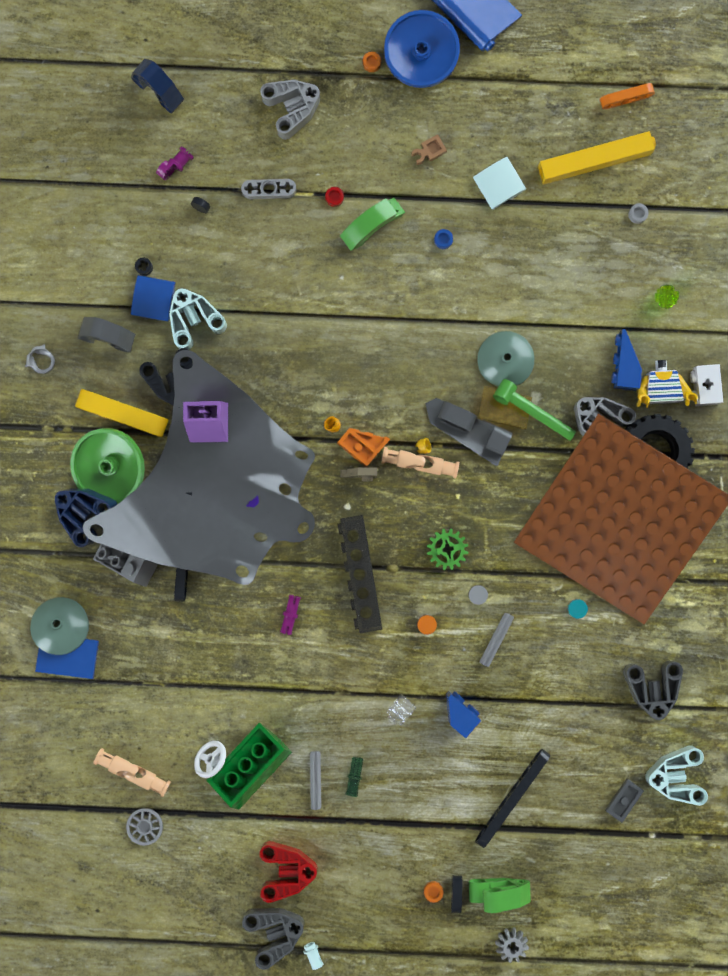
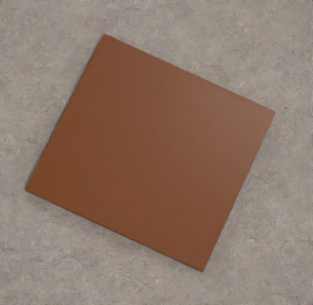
[514,413,728,624]

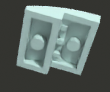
[473,157,526,210]

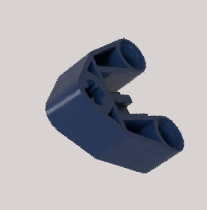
[131,59,184,114]
[55,489,117,547]

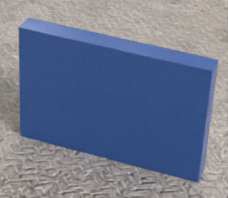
[35,639,99,679]

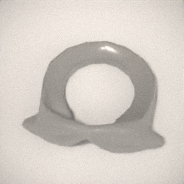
[25,344,55,374]

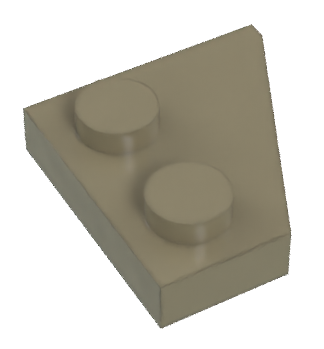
[340,467,377,482]

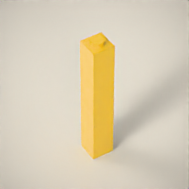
[538,131,656,185]

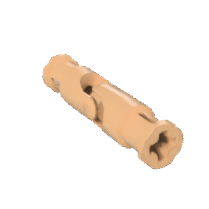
[381,447,460,479]
[93,748,171,797]

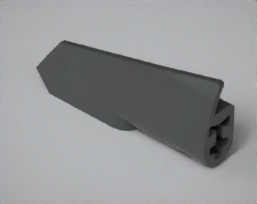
[425,398,513,466]

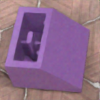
[183,401,228,443]

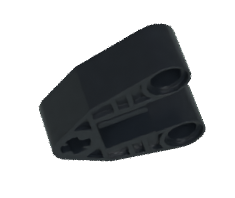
[139,348,193,406]

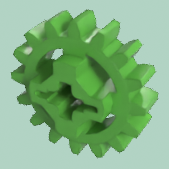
[427,529,468,570]

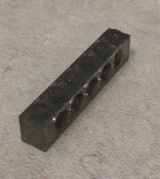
[337,515,383,633]

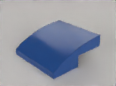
[131,275,176,321]

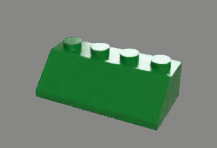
[206,722,292,810]

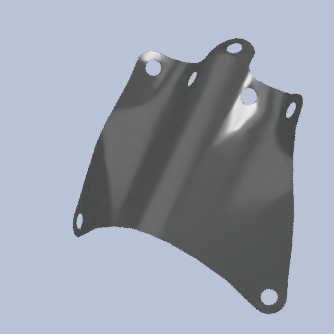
[83,350,315,585]

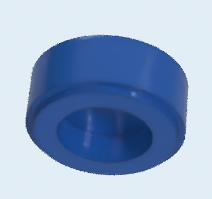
[434,229,453,249]

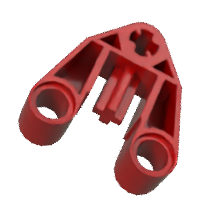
[260,841,318,903]

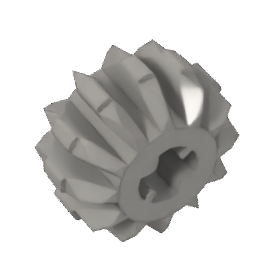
[495,927,529,963]

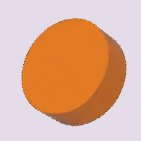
[363,52,381,72]
[417,615,437,635]
[424,881,444,903]

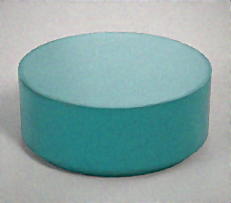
[568,599,588,619]

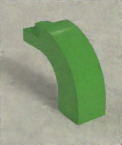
[340,198,405,251]

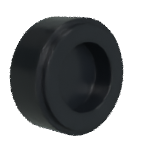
[191,197,210,214]

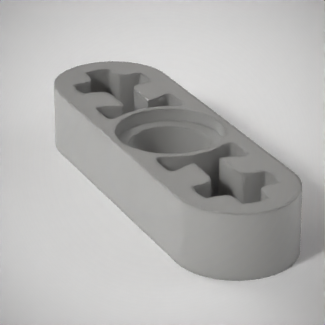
[241,179,297,199]

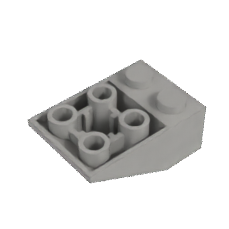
[93,544,158,587]

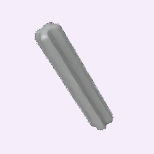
[480,613,514,667]
[310,751,321,810]

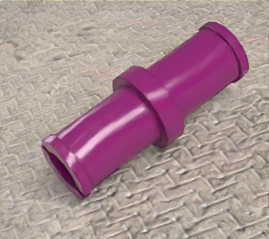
[280,594,301,635]

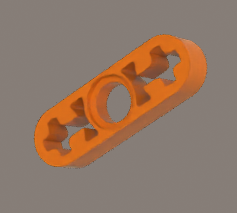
[600,83,655,109]

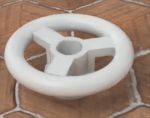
[194,741,226,778]

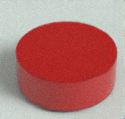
[325,187,344,207]

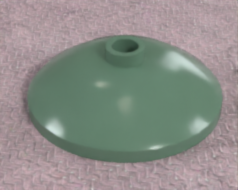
[477,331,535,387]
[30,597,89,655]

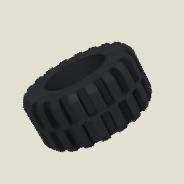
[625,414,695,469]

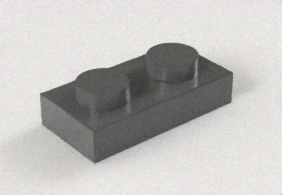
[605,778,644,823]

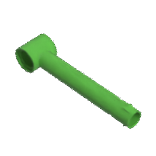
[493,379,576,441]

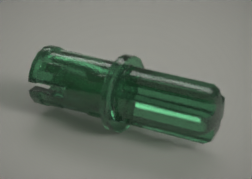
[345,756,363,797]

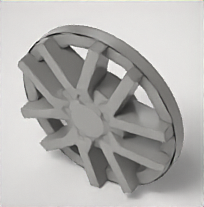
[126,808,163,846]

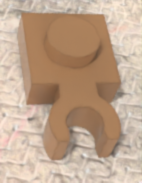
[411,134,447,165]

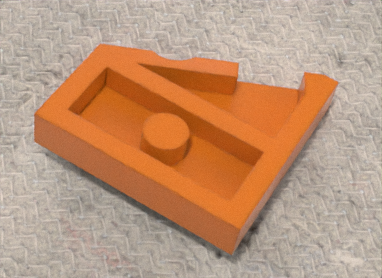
[337,428,390,468]

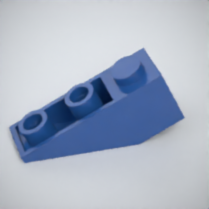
[611,329,642,391]

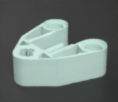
[169,289,227,350]
[645,746,708,806]

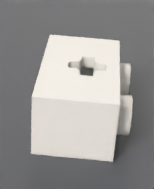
[690,364,723,406]

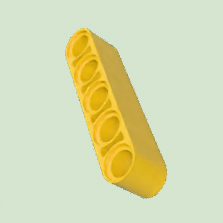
[75,389,169,438]

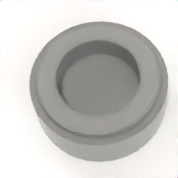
[628,203,649,224]
[468,585,488,605]

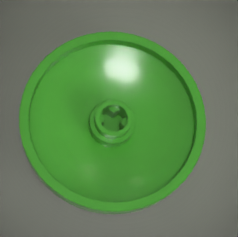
[70,428,145,505]

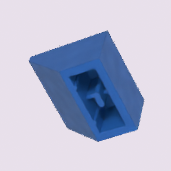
[446,691,481,738]

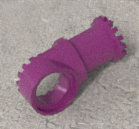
[156,146,194,180]

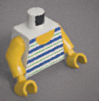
[636,360,698,408]

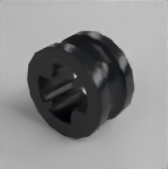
[135,257,153,276]

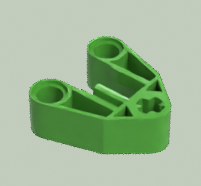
[469,878,531,913]

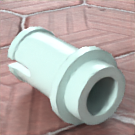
[303,942,324,970]

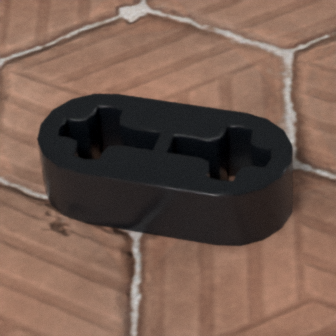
[451,875,463,913]

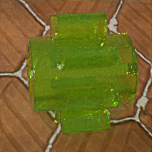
[655,285,679,309]

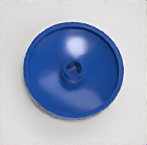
[384,10,460,88]

